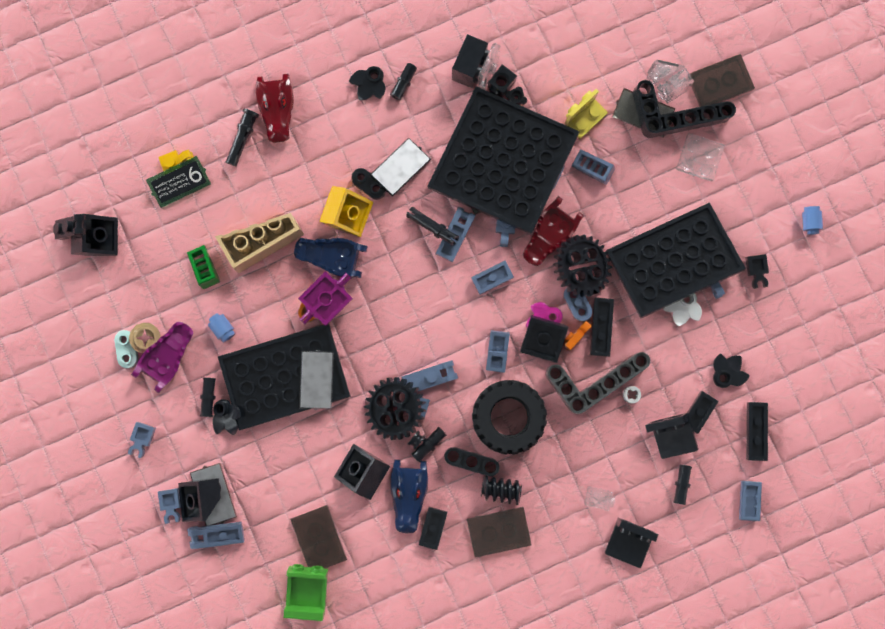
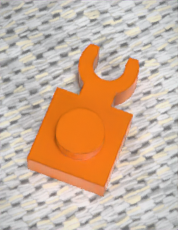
[563,321,592,351]

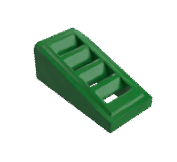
[187,245,220,289]

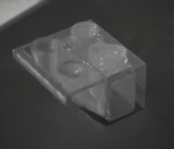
[647,59,694,104]

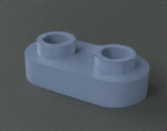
[564,288,592,322]

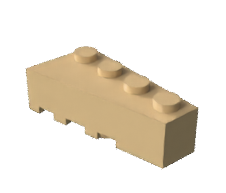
[215,213,304,273]

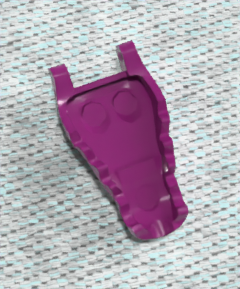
[131,322,193,393]

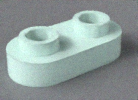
[114,330,138,368]

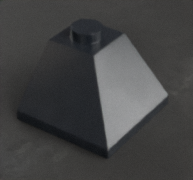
[178,478,221,522]

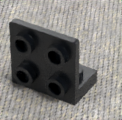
[645,413,699,459]
[605,517,659,568]

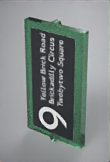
[146,156,211,208]

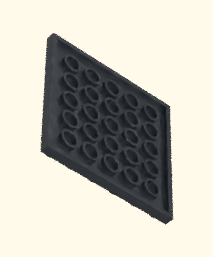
[427,86,580,235]

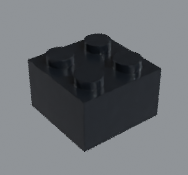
[452,34,490,88]

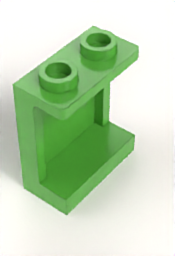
[283,564,328,621]

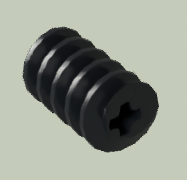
[481,475,522,505]

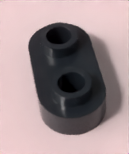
[352,168,386,200]

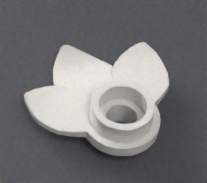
[663,294,702,326]

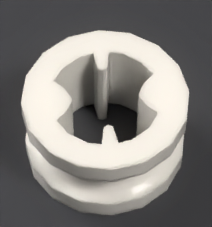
[623,386,641,403]

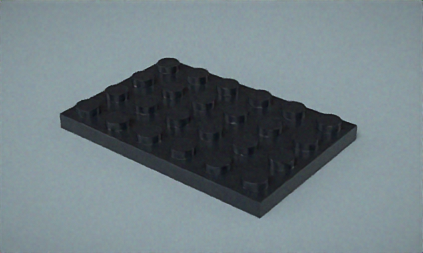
[606,202,746,319]
[218,323,351,431]

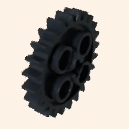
[553,234,612,297]
[364,377,426,440]

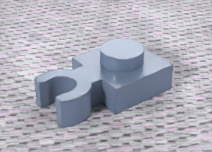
[128,422,156,458]
[158,488,181,524]

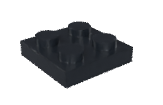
[520,315,568,363]

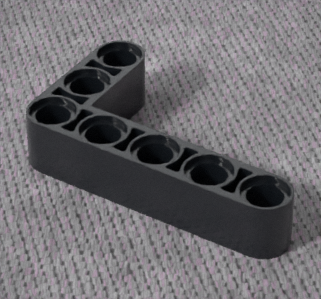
[633,80,736,138]

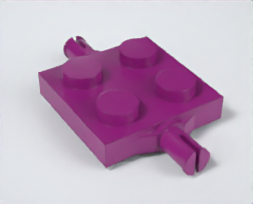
[298,271,353,326]

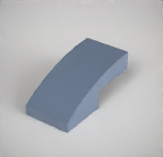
[486,330,510,373]

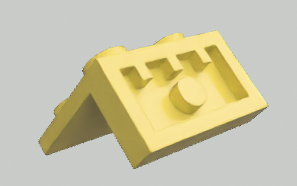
[564,89,608,139]

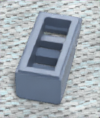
[572,149,615,185]

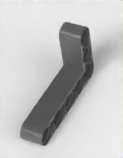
[546,352,650,414]

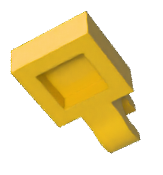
[158,150,195,175]

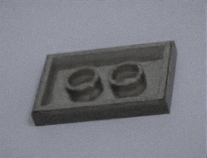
[687,54,755,107]
[290,505,347,569]
[467,507,532,558]

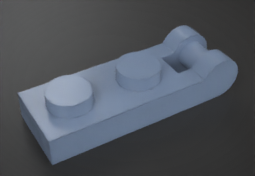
[436,207,476,262]
[401,360,458,392]
[187,522,245,549]

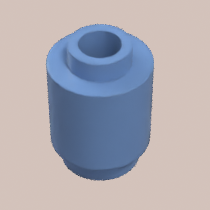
[802,206,823,235]
[208,313,235,343]

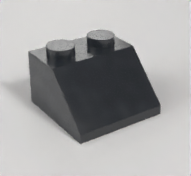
[71,214,118,256]
[334,444,390,500]

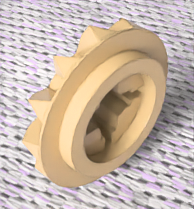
[129,323,161,353]

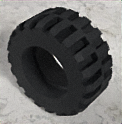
[472,380,547,455]

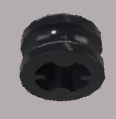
[408,431,426,450]

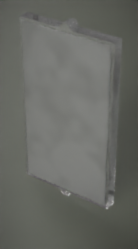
[300,350,334,411]

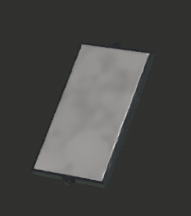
[370,138,431,197]

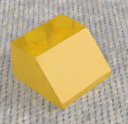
[319,186,373,237]

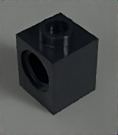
[487,64,517,98]

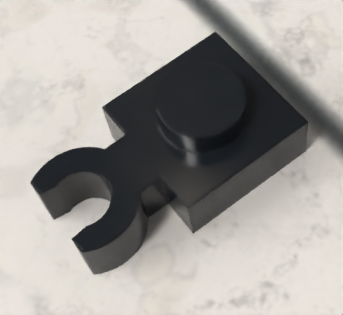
[745,254,769,289]

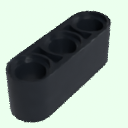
[444,447,499,476]

